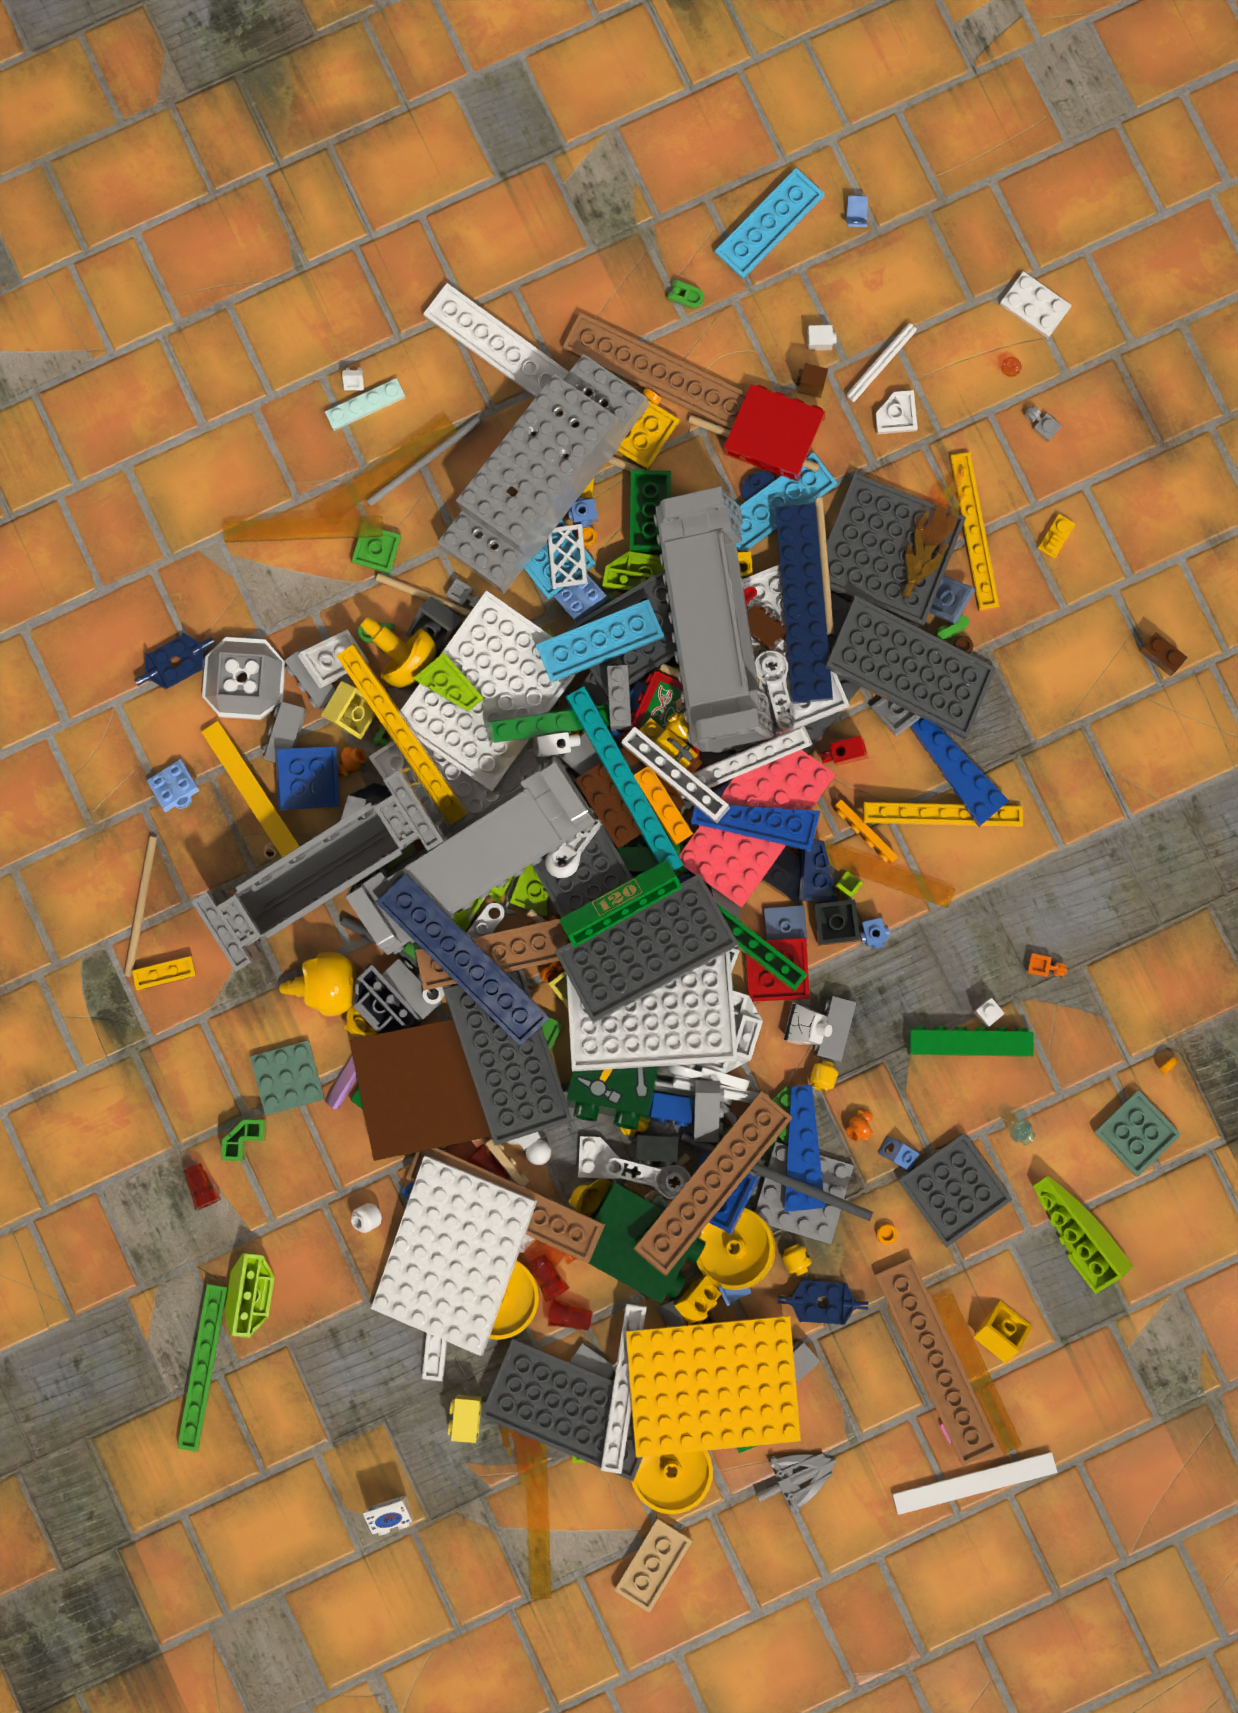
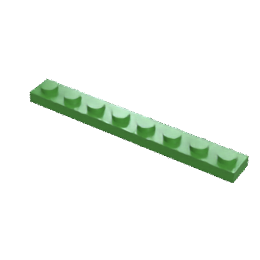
[177,1284,228,1452]

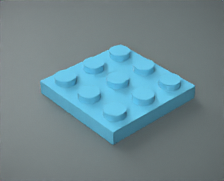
[524,520,596,601]

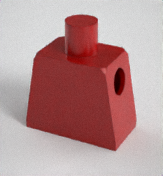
[820,735,868,766]

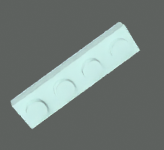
[325,378,406,431]

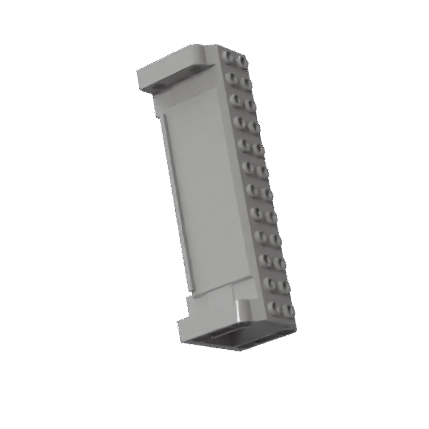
[654,486,777,752]
[346,755,596,955]
[192,767,452,972]

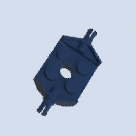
[134,633,216,690]
[778,1280,869,1325]

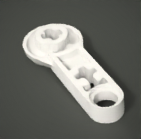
[755,651,795,733]
[545,808,601,878]
[668,1064,750,1090]
[606,1158,691,1199]

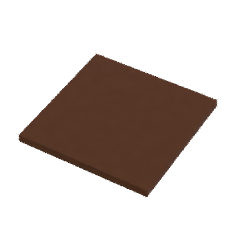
[350,1019,491,1161]

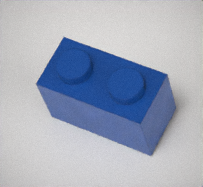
[651,1093,695,1126]

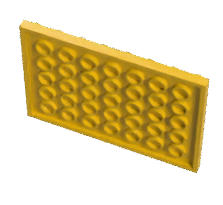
[625,1315,801,1458]

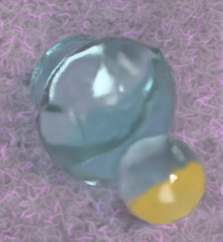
[1003,1114,1035,1145]

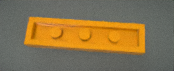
[634,766,693,845]
[834,799,898,864]

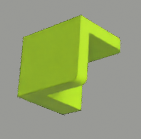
[834,871,864,900]

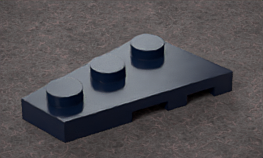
[799,840,838,902]

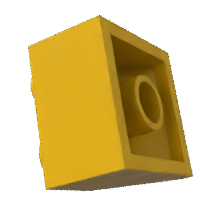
[973,1300,1033,1364]

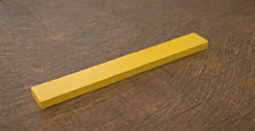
[950,452,999,611]
[202,721,300,858]
[863,802,1023,827]

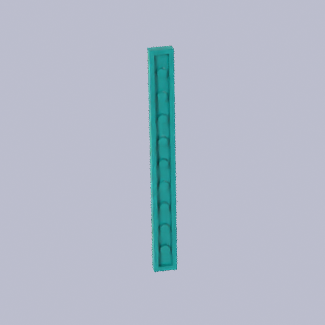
[566,687,683,871]

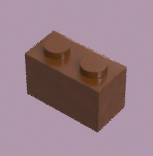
[796,363,828,398]
[747,604,786,651]
[1139,632,1188,676]

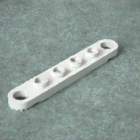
[423,903,504,1005]

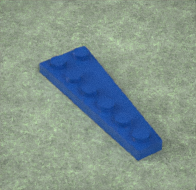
[910,717,1009,827]
[691,805,820,851]
[784,1085,825,1212]

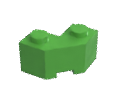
[221,1120,267,1161]

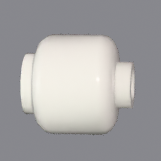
[351,1203,382,1233]

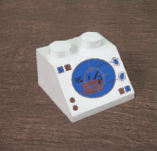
[363,1495,414,1536]

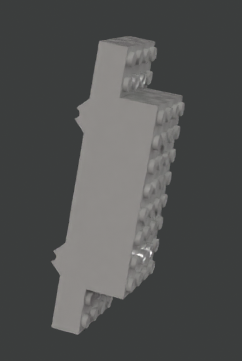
[437,354,650,594]

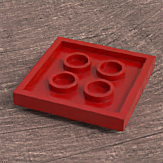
[746,937,810,1002]

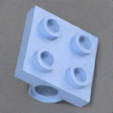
[554,574,608,623]
[147,759,200,812]

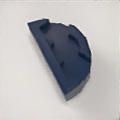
[742,472,777,503]

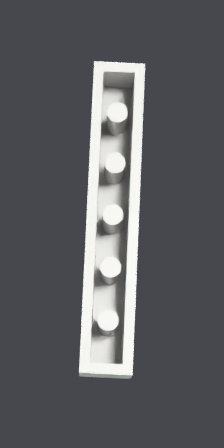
[621,727,730,824]

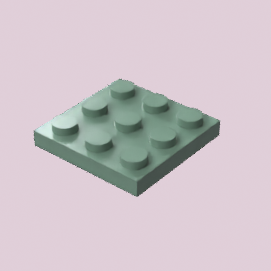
[250,1040,325,1116]
[1094,1090,1181,1177]

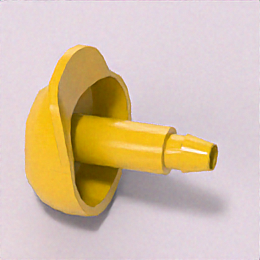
[360,617,436,688]
[279,951,358,1016]

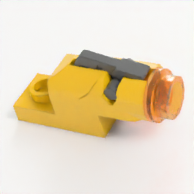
[639,718,703,774]

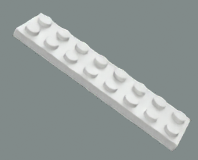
[423,283,569,398]

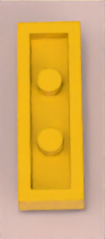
[132,956,197,991]

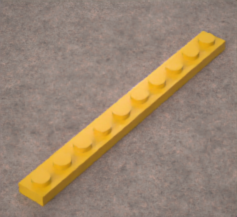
[336,644,468,825]

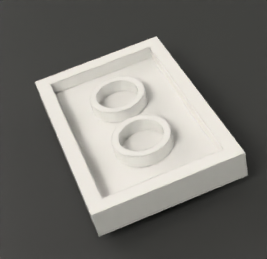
[1000,271,1072,339]
[298,629,369,688]

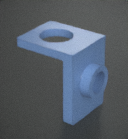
[846,195,868,227]
[878,1136,920,1171]
[718,1286,751,1306]

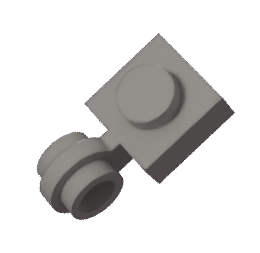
[1025,406,1062,442]
[446,578,481,608]

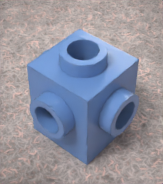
[568,497,598,528]
[859,917,890,949]

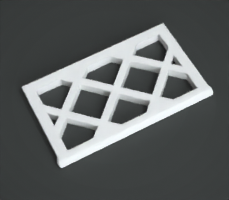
[548,524,588,589]

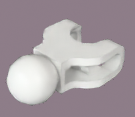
[507,1132,551,1165]

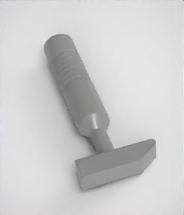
[496,876,518,915]

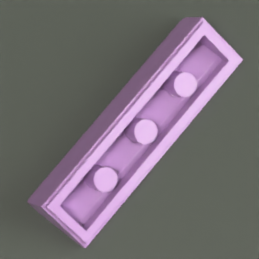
[325,1036,368,1110]

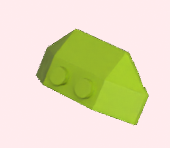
[602,551,665,593]
[225,1253,275,1338]

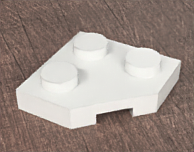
[875,390,918,434]
[578,1136,620,1179]

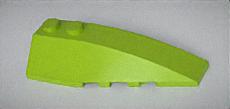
[1033,1176,1134,1294]

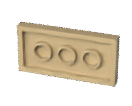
[614,1518,693,1613]

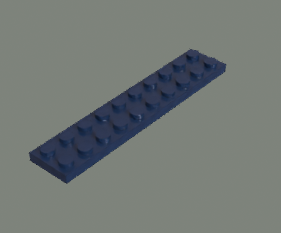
[775,503,833,704]
[376,872,550,1045]

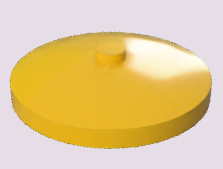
[696,1208,776,1290]
[489,1260,539,1339]
[631,1450,713,1514]

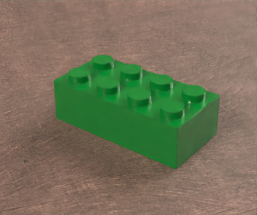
[630,470,671,554]

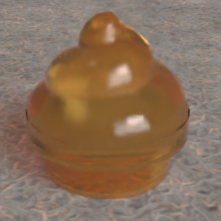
[1001,357,1022,377]

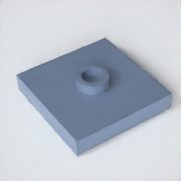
[929,576,975,624]
[764,905,808,946]

